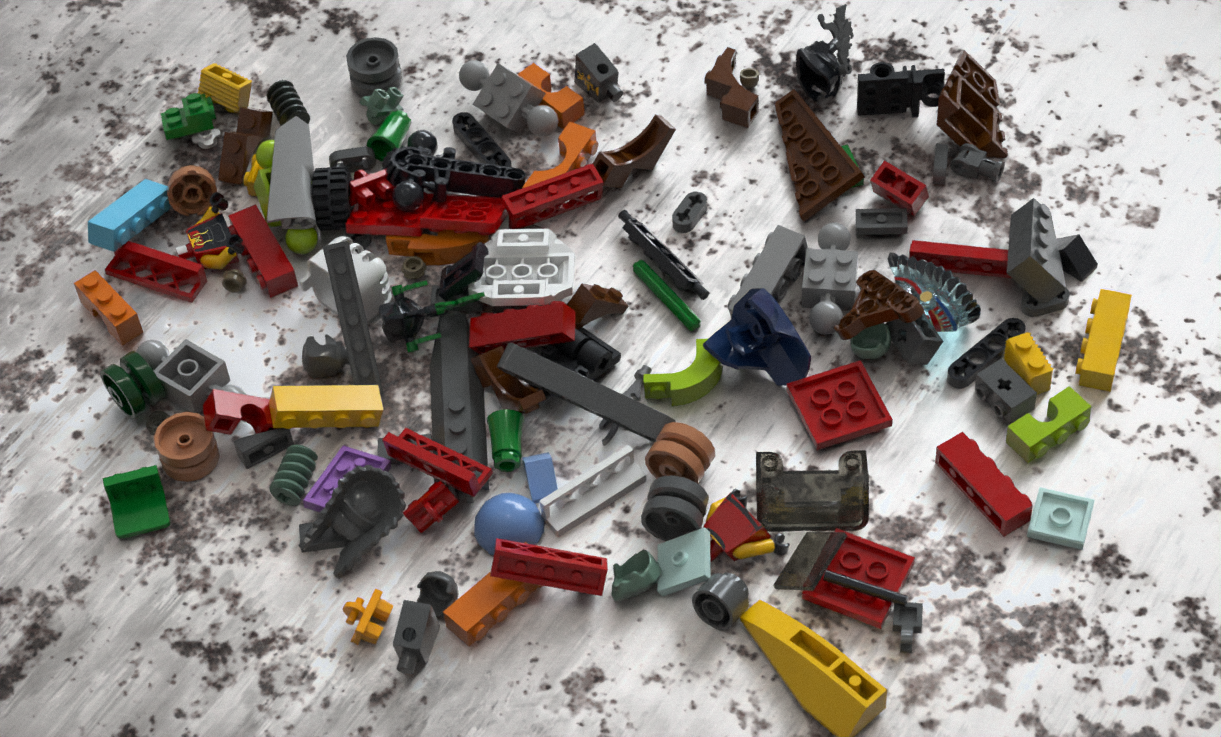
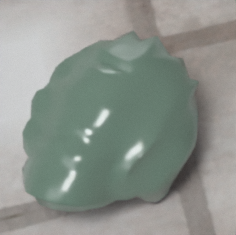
[611,549,662,601]

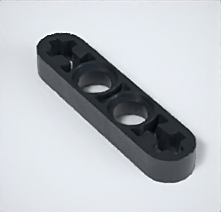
[452,112,512,167]
[947,318,1026,389]

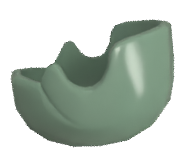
[850,323,891,360]

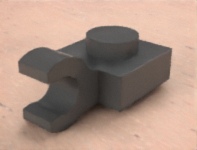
[892,602,923,653]

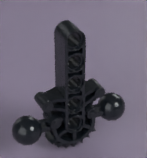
[382,130,526,212]

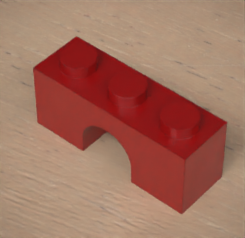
[203,389,291,435]

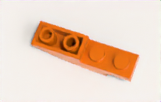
[386,230,490,266]

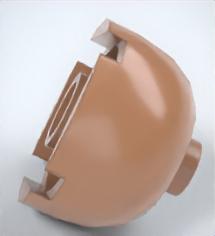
[167,165,217,216]

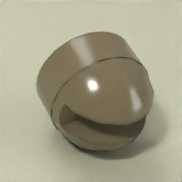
[740,68,759,89]

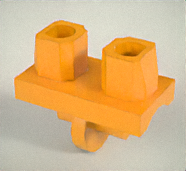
[343,588,394,645]

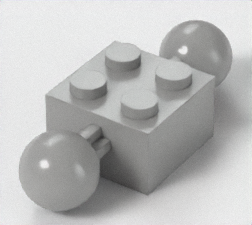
[459,60,558,137]
[802,222,858,335]
[136,339,247,413]

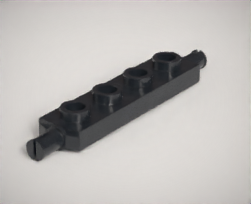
[618,210,710,300]

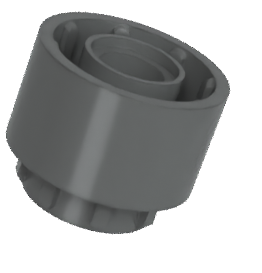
[692,573,749,630]

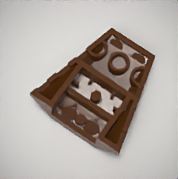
[936,50,1008,158]

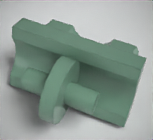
[359,87,404,125]

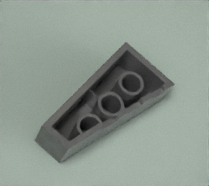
[1007,198,1067,304]

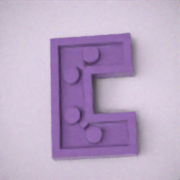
[303,445,391,512]

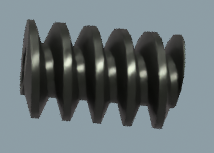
[266,80,310,126]

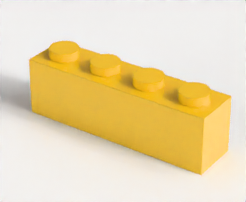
[1075,289,1132,392]
[269,385,383,429]

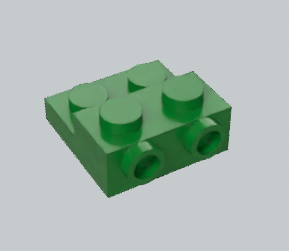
[160,93,216,140]

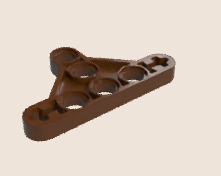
[834,270,924,340]

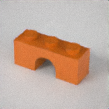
[518,63,585,130]
[74,270,143,346]

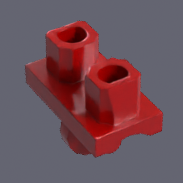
[349,169,394,208]
[403,481,459,533]

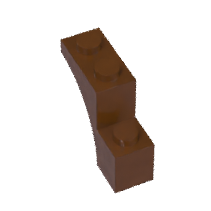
[704,47,759,128]
[218,107,273,185]
[593,114,676,188]
[548,283,629,346]
[470,346,546,414]

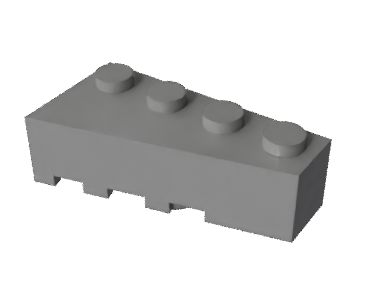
[728,225,808,318]

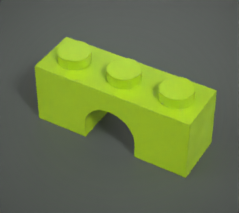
[1006,386,1092,463]

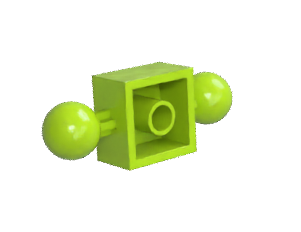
[253,140,318,255]

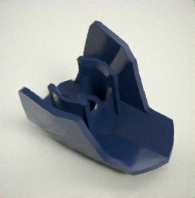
[703,288,811,386]

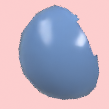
[474,493,544,555]

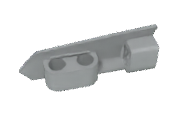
[266,116,316,229]

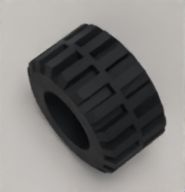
[312,166,354,231]

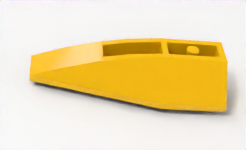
[740,600,887,737]

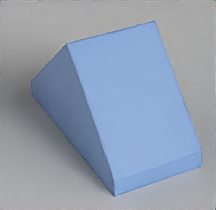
[522,452,558,503]

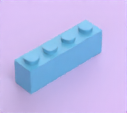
[88,179,171,252]

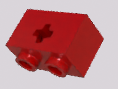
[870,160,929,217]

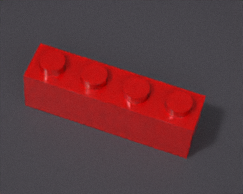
[228,204,298,298]
[469,301,575,354]
[935,431,1033,537]

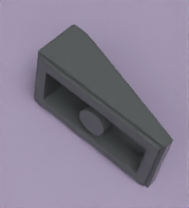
[233,428,294,469]

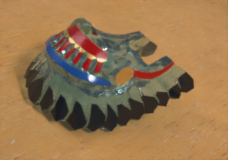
[887,252,981,332]

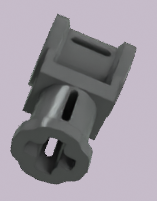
[950,143,1005,182]

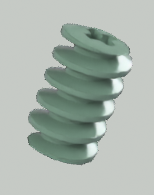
[269,444,318,507]

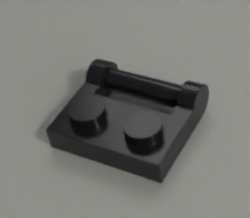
[439,242,489,301]

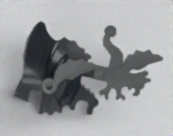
[796,4,854,101]

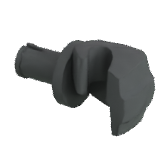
[302,334,350,378]

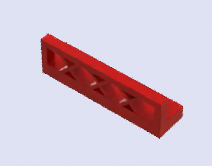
[502,163,604,229]
[909,240,1012,279]
[104,241,207,303]
[382,428,493,497]
[490,538,608,596]

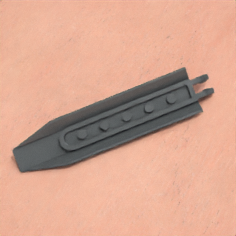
[430,314,489,505]

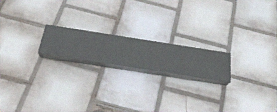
[322,241,384,396]

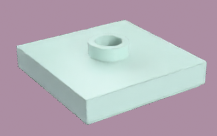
[1027,487,1095,550]
[657,527,710,596]

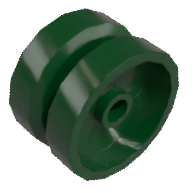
[100,351,165,419]

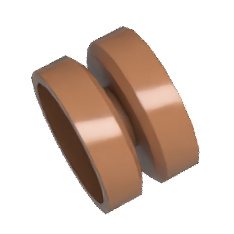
[154,412,220,482]
[645,422,715,484]

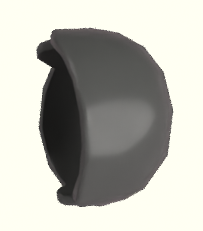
[417,571,459,617]

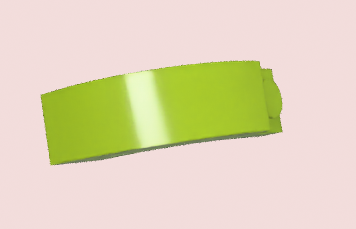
[644,338,723,406]

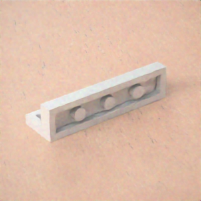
[540,445,647,537]

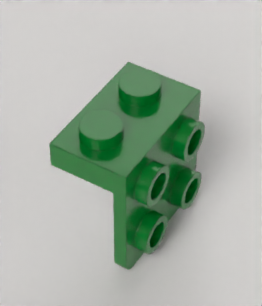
[102,465,170,539]

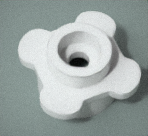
[192,129,220,149]

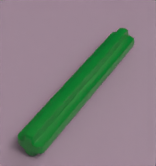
[633,260,701,331]

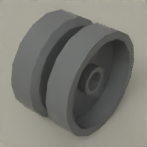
[346,37,402,97]
[641,476,709,541]

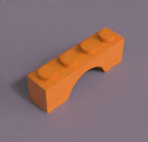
[522,122,598,211]

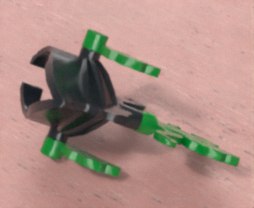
[379,280,485,353]

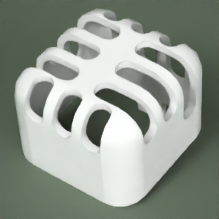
[300,236,392,323]

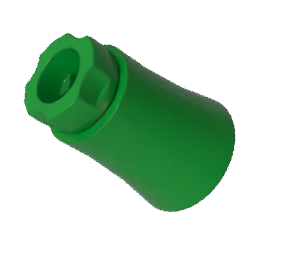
[366,110,412,162]
[487,409,524,472]

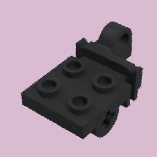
[857,62,945,117]
[529,327,621,399]

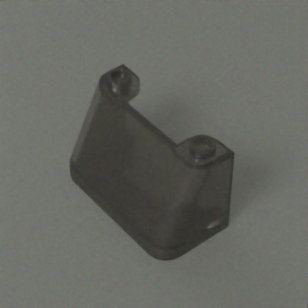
[756,450,869,532]

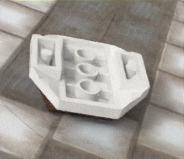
[468,229,575,313]

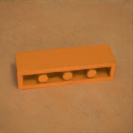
[443,542,543,647]

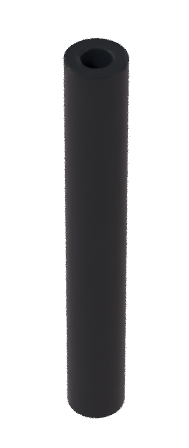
[823,570,909,607]

